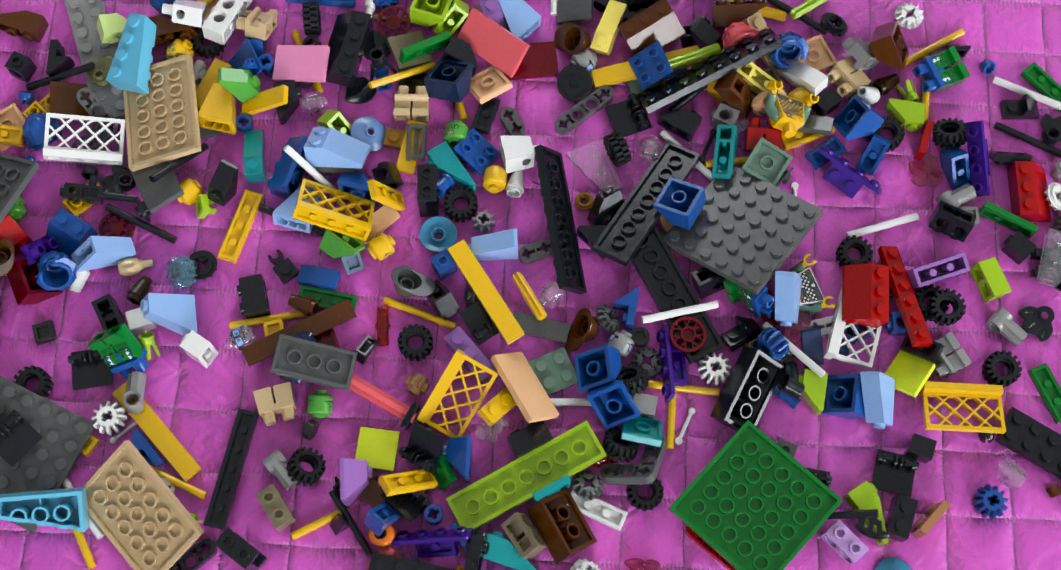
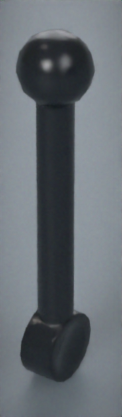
[700,129,717,164]

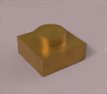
[383,128,405,150]

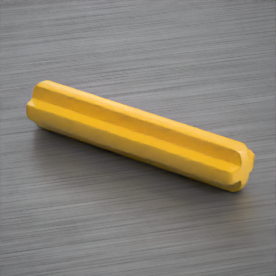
[512,272,547,321]

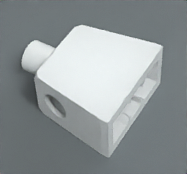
[162,0,206,27]
[500,135,543,173]

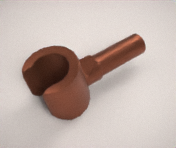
[1046,484,1061,498]

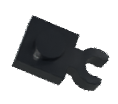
[268,249,299,285]

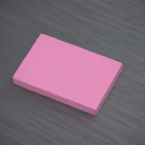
[272,45,330,83]

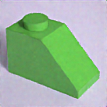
[218,67,261,103]
[319,229,366,258]

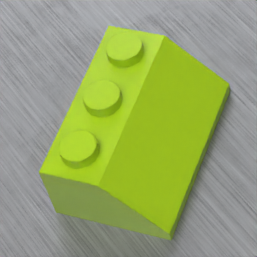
[409,0,453,27]

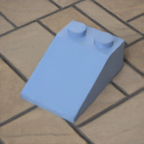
[304,126,371,169]

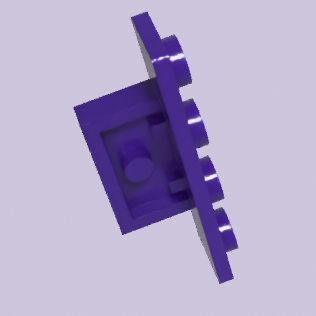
[965,121,990,197]
[818,145,882,199]
[656,324,688,402]
[391,526,474,558]

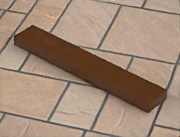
[241,299,357,367]

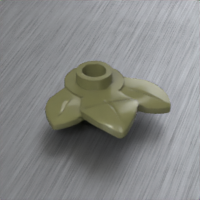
[86,55,113,87]

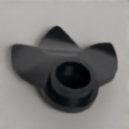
[1041,113,1061,144]
[99,165,136,193]
[1018,306,1055,342]

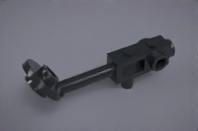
[60,175,152,223]
[464,530,490,570]

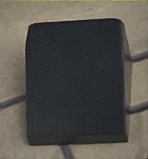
[946,44,971,57]

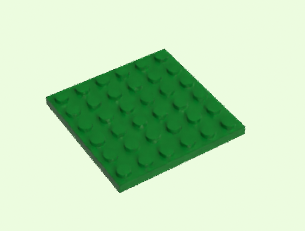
[669,420,843,570]

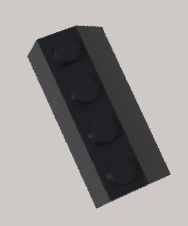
[326,10,372,88]
[710,347,785,431]

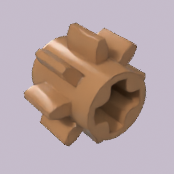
[405,373,429,397]

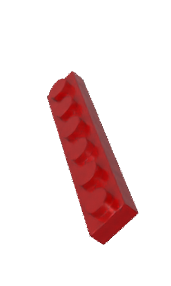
[877,246,933,347]

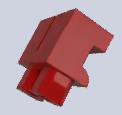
[743,118,782,152]

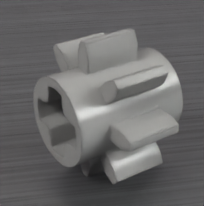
[472,210,495,234]

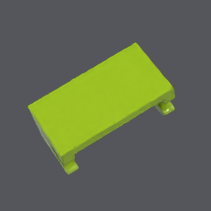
[970,257,1012,303]

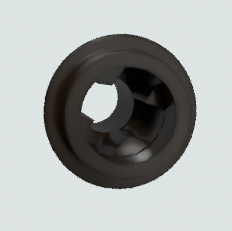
[872,73,900,96]
[126,276,152,305]

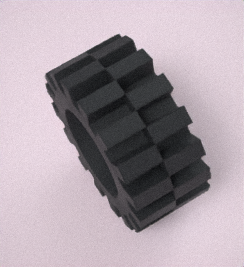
[302,2,321,36]
[190,27,226,59]
[868,116,905,152]
[933,118,967,149]
[603,131,632,167]
[444,186,478,222]
[835,235,873,266]
[915,284,950,321]
[927,288,966,326]
[398,324,433,361]
[982,350,1022,388]
[615,363,648,396]
[12,365,53,397]
[602,426,640,463]
[286,447,326,487]
[626,478,664,511]

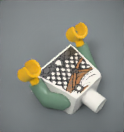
[789,254,836,315]

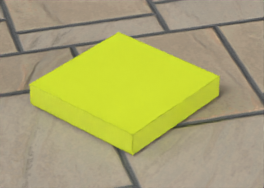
[884,350,936,398]
[355,427,400,472]

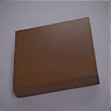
[50,81,89,116]

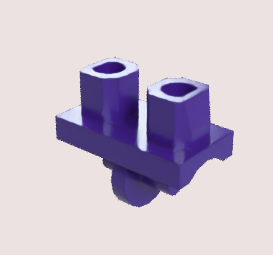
[20,235,59,265]

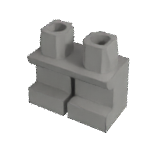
[842,37,879,71]
[933,332,972,378]

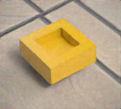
[263,318,284,337]

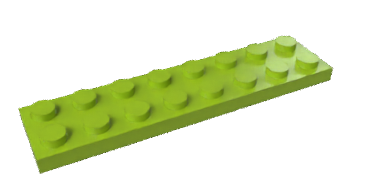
[446,420,607,531]

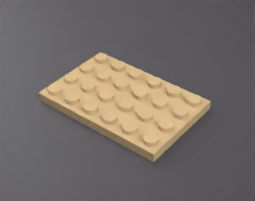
[123,53,202,172]
[83,440,205,570]

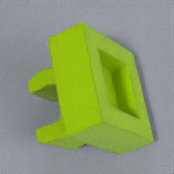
[195,194,217,219]

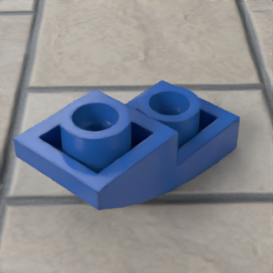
[296,265,341,290]

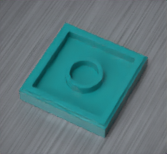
[621,416,662,447]
[531,475,572,504]

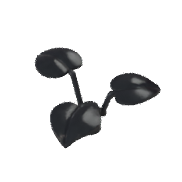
[345,29,427,104]

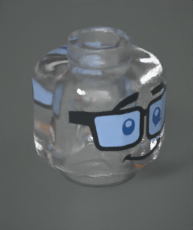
[226,325,257,353]

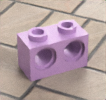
[820,519,869,566]

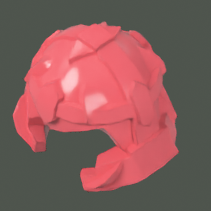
[722,21,759,51]

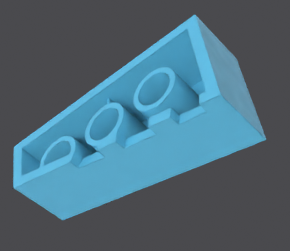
[106,13,157,95]
[0,487,89,532]

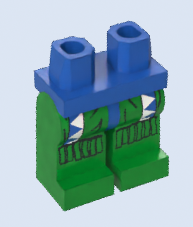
[913,46,971,94]
[723,279,775,318]
[88,323,149,378]

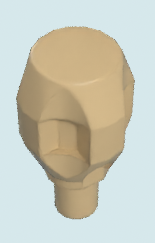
[117,257,153,276]

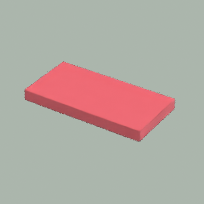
[457,8,530,77]

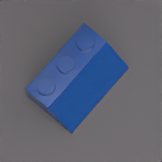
[267,136,308,199]

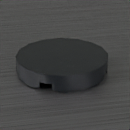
[557,65,593,101]

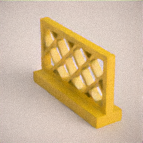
[292,178,375,242]
[417,349,499,438]
[919,381,1006,434]

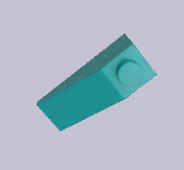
[712,124,739,179]
[243,129,267,183]
[426,141,476,192]
[484,530,537,570]

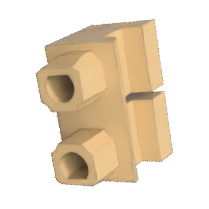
[236,6,278,41]
[827,56,871,99]
[393,86,430,121]
[253,382,297,426]

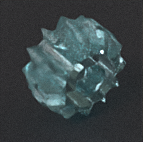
[165,256,197,289]

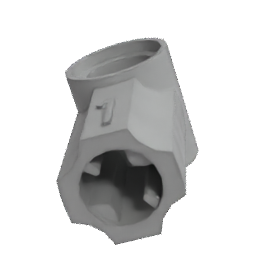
[935,183,976,208]
[986,308,1028,347]
[123,371,147,414]
[262,448,298,490]

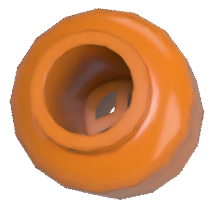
[368,524,397,548]

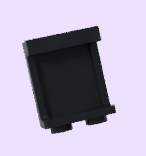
[417,164,439,217]
[213,528,268,570]

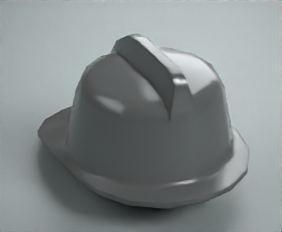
[391,266,435,297]

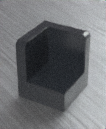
[904,433,937,463]

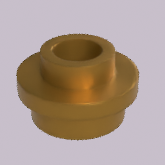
[575,192,593,211]

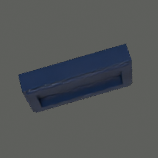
[800,327,824,368]

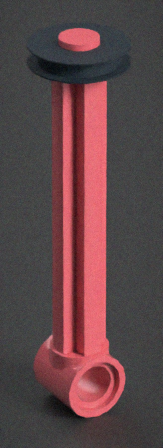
[349,374,421,430]

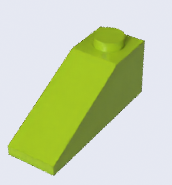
[843,480,888,547]

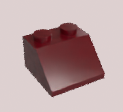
[7,260,63,305]

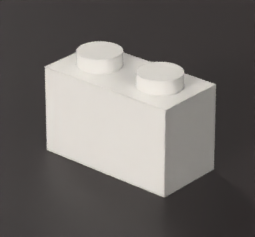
[179,330,219,369]

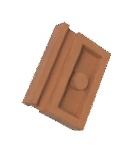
[912,499,951,539]

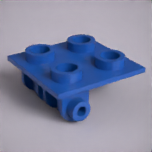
[229,39,263,76]
[628,40,673,90]
[452,128,500,175]

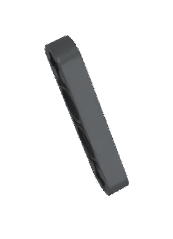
[555,85,614,135]

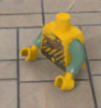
[764,80,819,138]

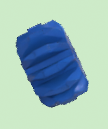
[756,327,789,361]
[972,484,1008,519]

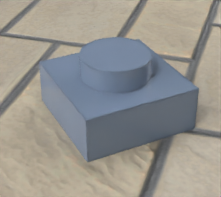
[340,252,365,275]

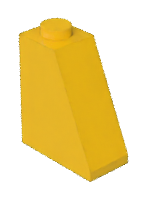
[198,82,236,135]

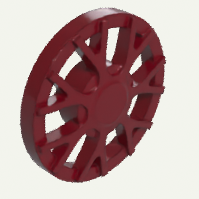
[377,5,411,38]
[99,213,135,238]
[669,316,707,353]

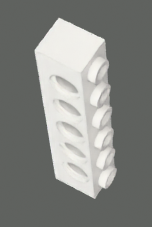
[201,0,253,45]

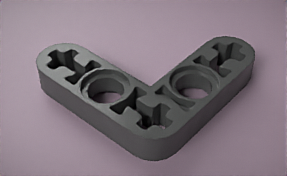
[71,88,119,150]
[600,437,667,485]

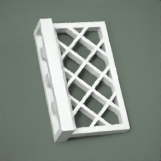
[43,112,125,166]
[823,287,882,370]

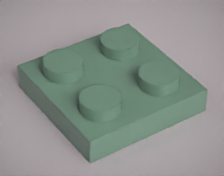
[741,137,793,186]
[528,347,577,396]

